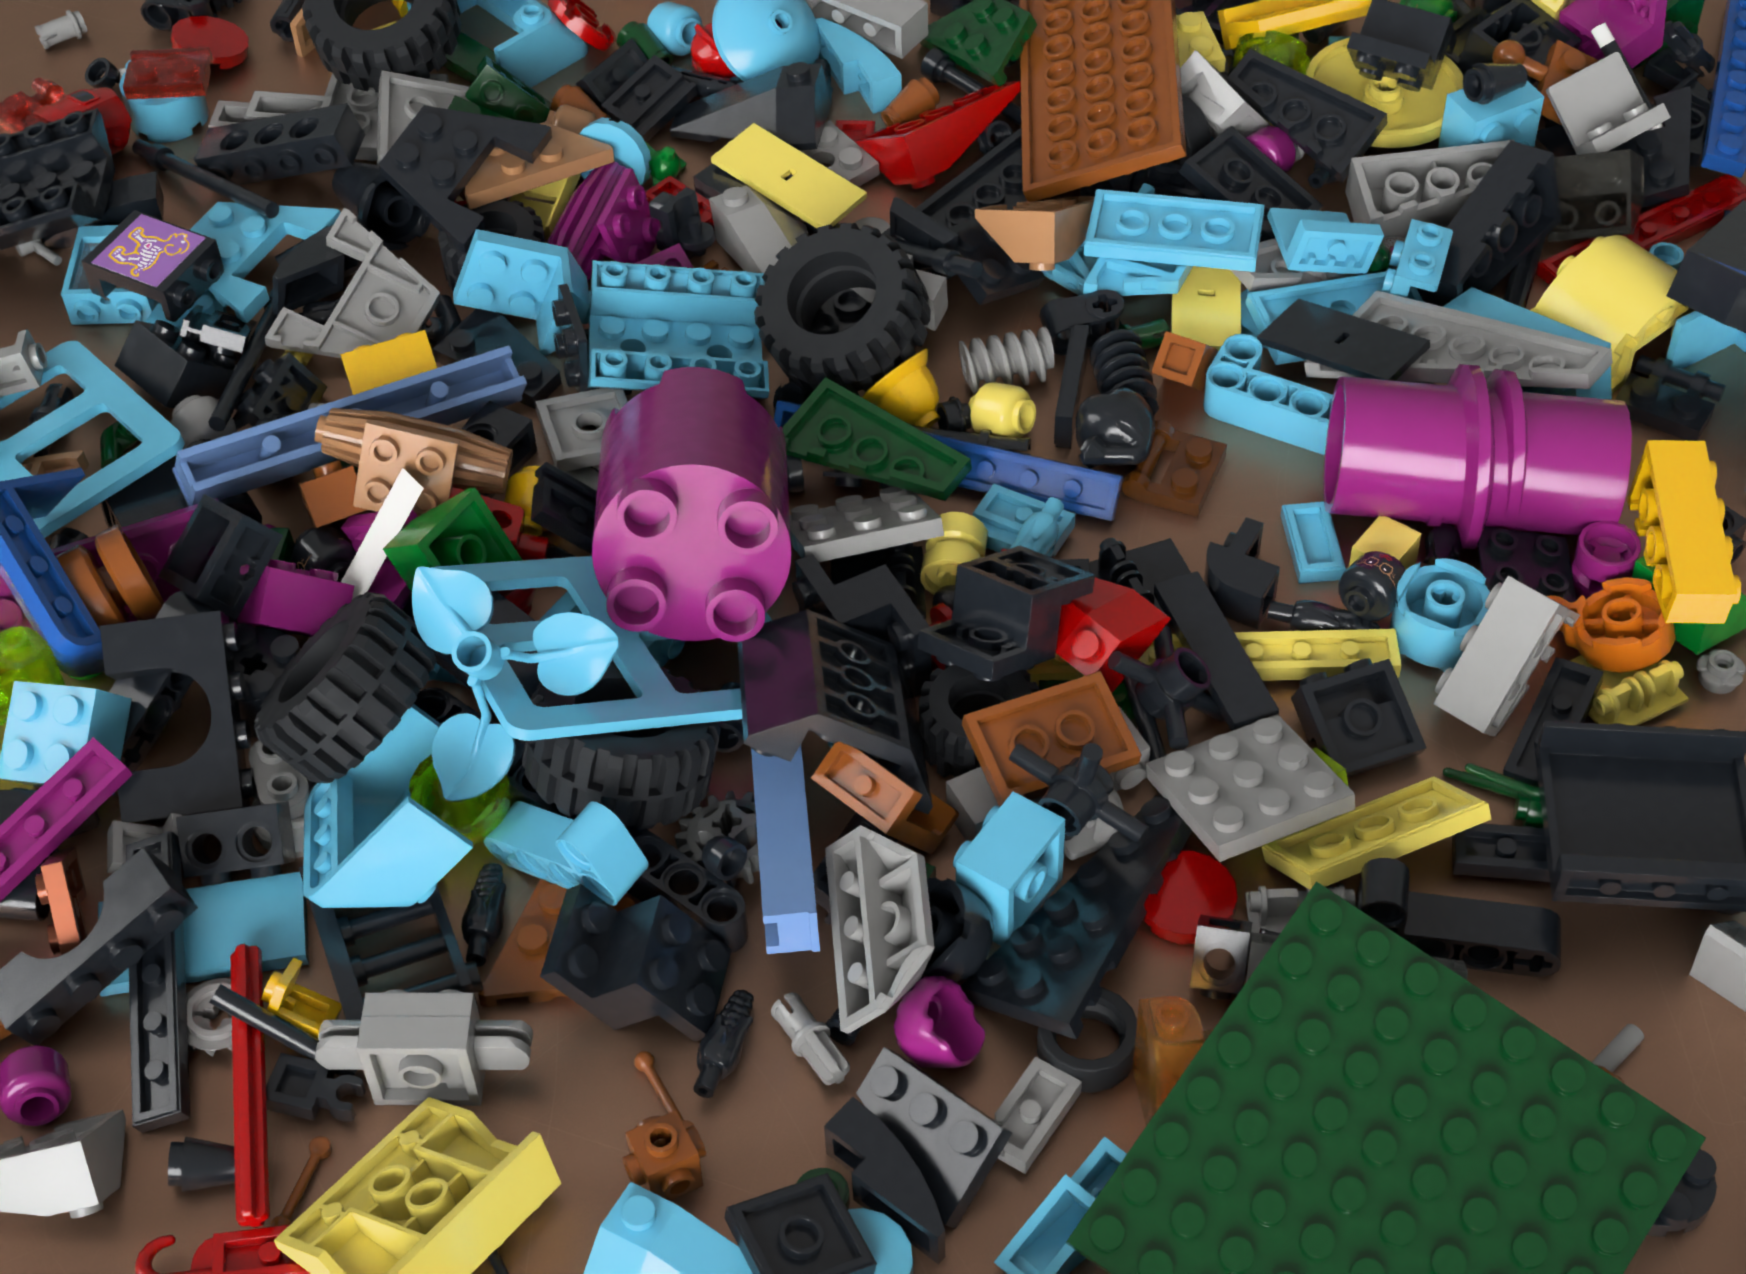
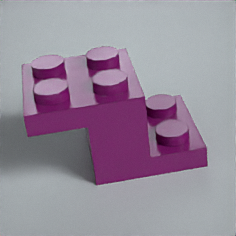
[1559,0,1667,69]

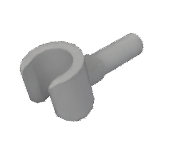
[15,239,62,266]

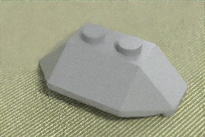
[825,825,935,1034]

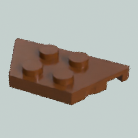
[478,879,635,1007]

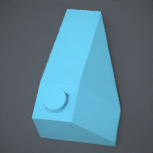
[583,1182,753,1274]

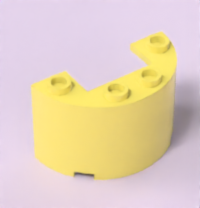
[1530,235,1695,393]

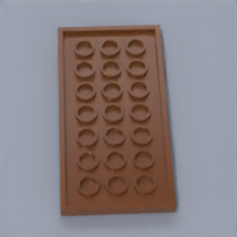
[1019,0,1187,202]

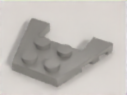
[265,208,440,358]

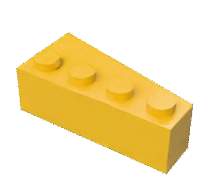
[1626,440,1741,624]

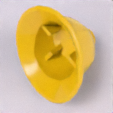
[862,348,941,428]

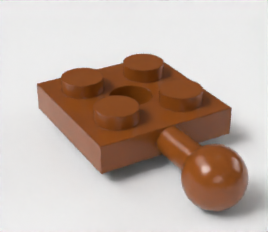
[1492,40,1599,125]

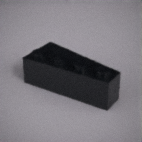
[1417,140,1561,307]

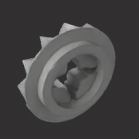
[186,978,232,1057]

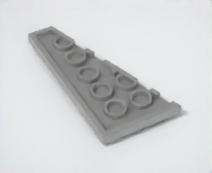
[1304,291,1612,389]

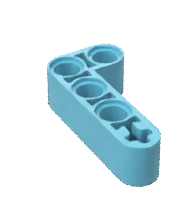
[1203,334,1333,455]
[483,801,649,906]

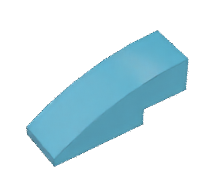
[815,17,902,114]
[994,1136,1127,1274]

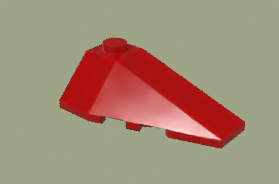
[855,80,1021,189]
[1001,548,1171,693]

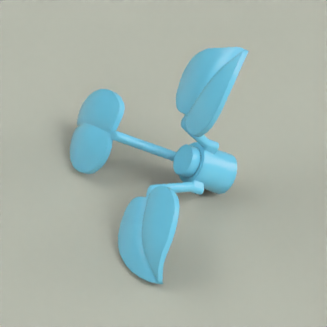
[412,566,620,801]

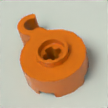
[1547,577,1676,673]

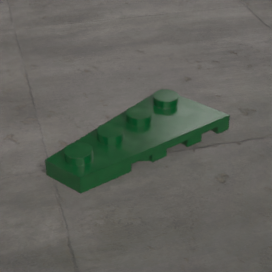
[783,377,972,501]

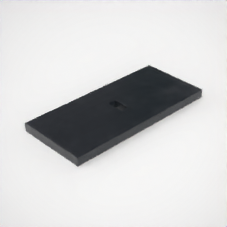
[1257,298,1430,381]

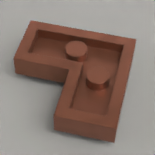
[35,847,88,955]

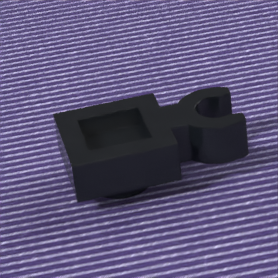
[266,1053,366,1121]

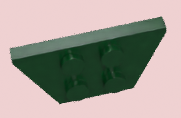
[920,0,1037,87]

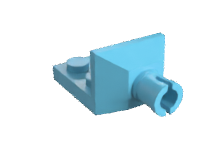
[453,229,591,356]

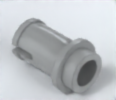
[34,10,88,49]

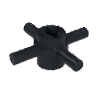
[1108,626,1225,750]
[1009,743,1149,844]

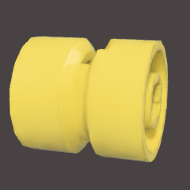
[920,511,988,595]

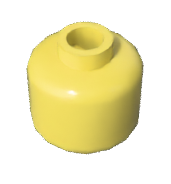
[968,382,1036,438]

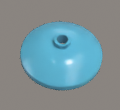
[712,0,821,81]

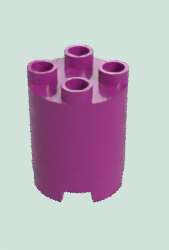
[592,367,791,642]

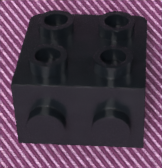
[552,284,632,395]

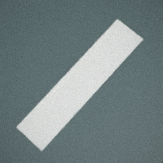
[341,468,424,600]

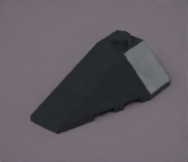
[670,62,831,150]

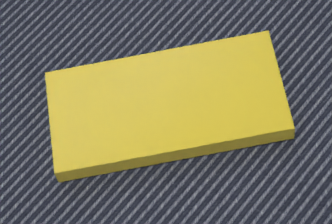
[1261,776,1492,890]

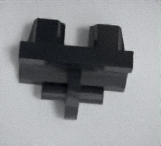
[649,187,715,259]

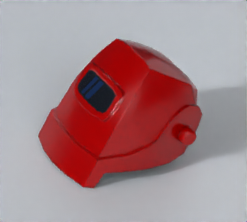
[33,87,132,155]

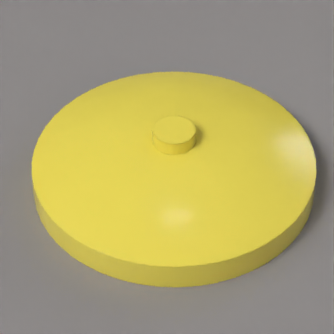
[1306,37,1463,148]

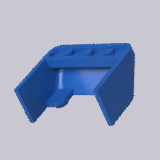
[0,467,105,677]

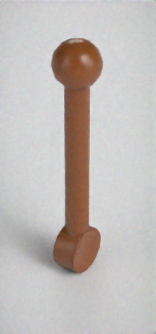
[634,1051,694,1128]
[270,1136,332,1227]

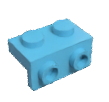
[1381,219,1453,298]

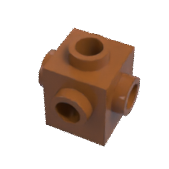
[622,1110,706,1201]

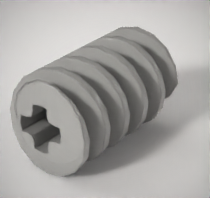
[959,326,1054,394]

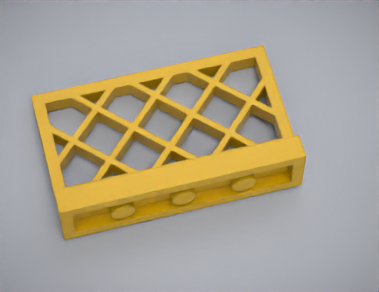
[1217,0,1389,50]

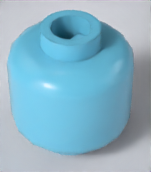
[647,1,703,56]

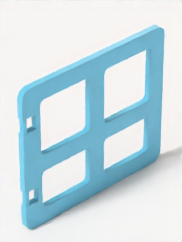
[0,341,185,538]
[431,556,772,741]

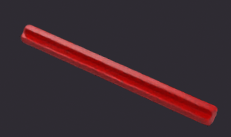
[230,943,270,1228]

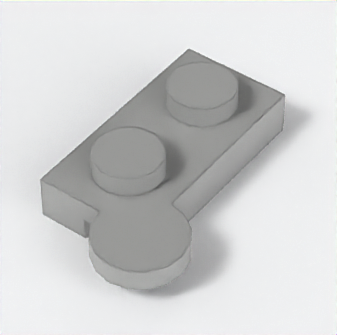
[994,1056,1082,1174]

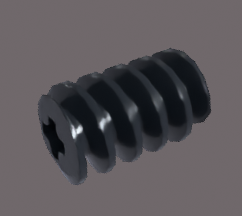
[1090,329,1159,416]

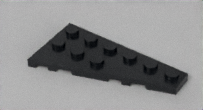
[960,795,1192,1040]

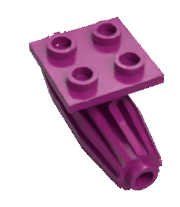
[547,161,661,283]

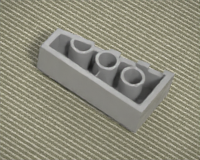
[1345,140,1515,238]

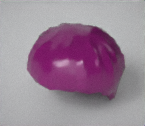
[893,976,985,1068]

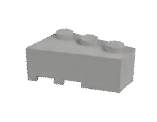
[1433,576,1581,737]

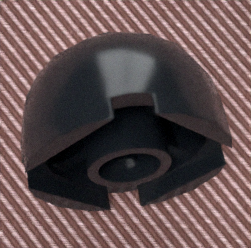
[921,877,994,982]

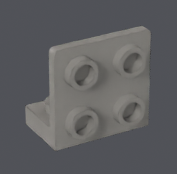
[1546,52,1671,163]

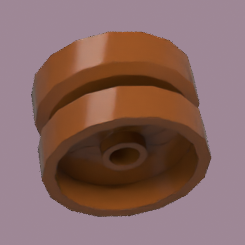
[57,524,165,629]

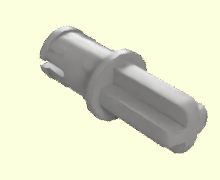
[771,992,850,1085]

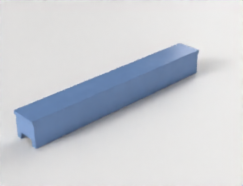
[172,345,527,507]
[751,745,820,954]

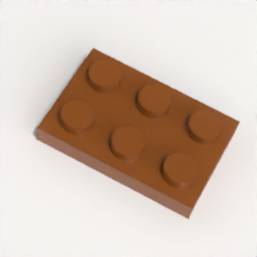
[962,671,1142,807]

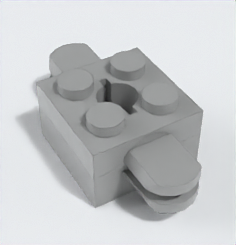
[315,989,533,1106]

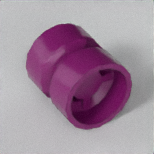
[1571,521,1641,600]

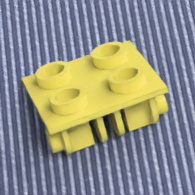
[1570,655,1689,726]

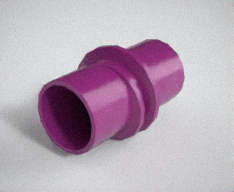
[1323,364,1632,549]

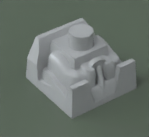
[1180,50,1271,139]

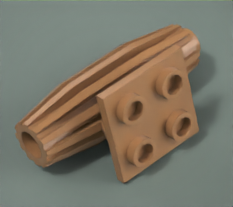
[314,408,513,516]

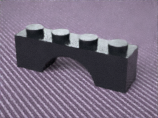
[0,847,198,1046]

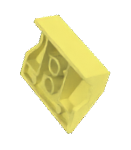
[274,1097,561,1274]

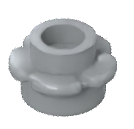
[1696,649,1746,694]

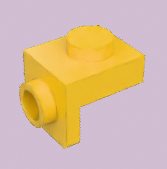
[261,957,342,1038]

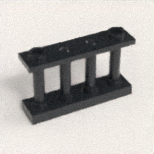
[298,866,484,1020]

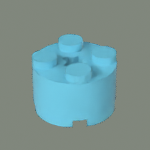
[119,52,209,143]
[1390,558,1490,672]

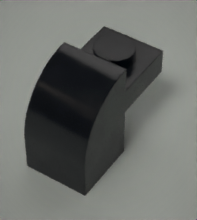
[1204,517,1280,629]

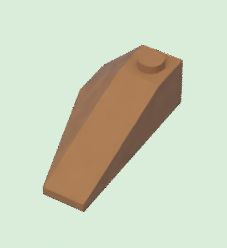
[975,195,1095,271]

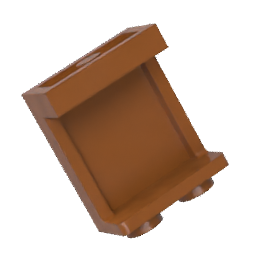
[811,742,959,855]

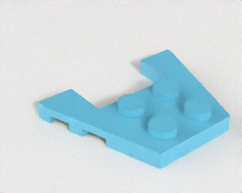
[190,202,341,323]

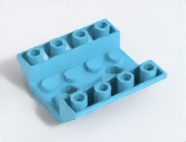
[588,260,769,399]

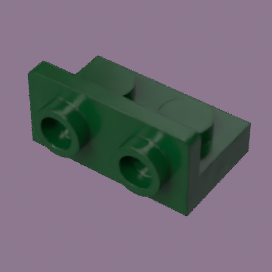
[465,55,552,124]

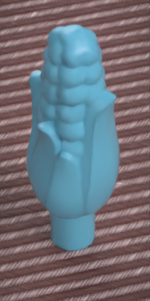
[1010,497,1064,555]

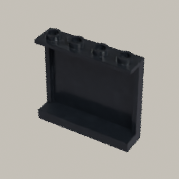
[1535,721,1746,912]

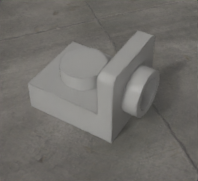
[0,329,47,397]

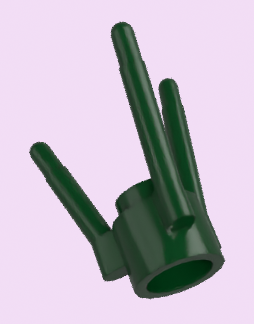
[1443,763,1544,828]

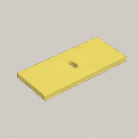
[711,123,867,229]
[1171,266,1241,351]

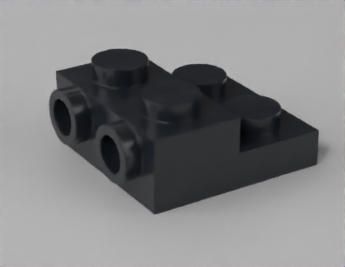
[1291,658,1427,777]

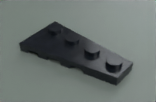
[1227,49,1388,183]

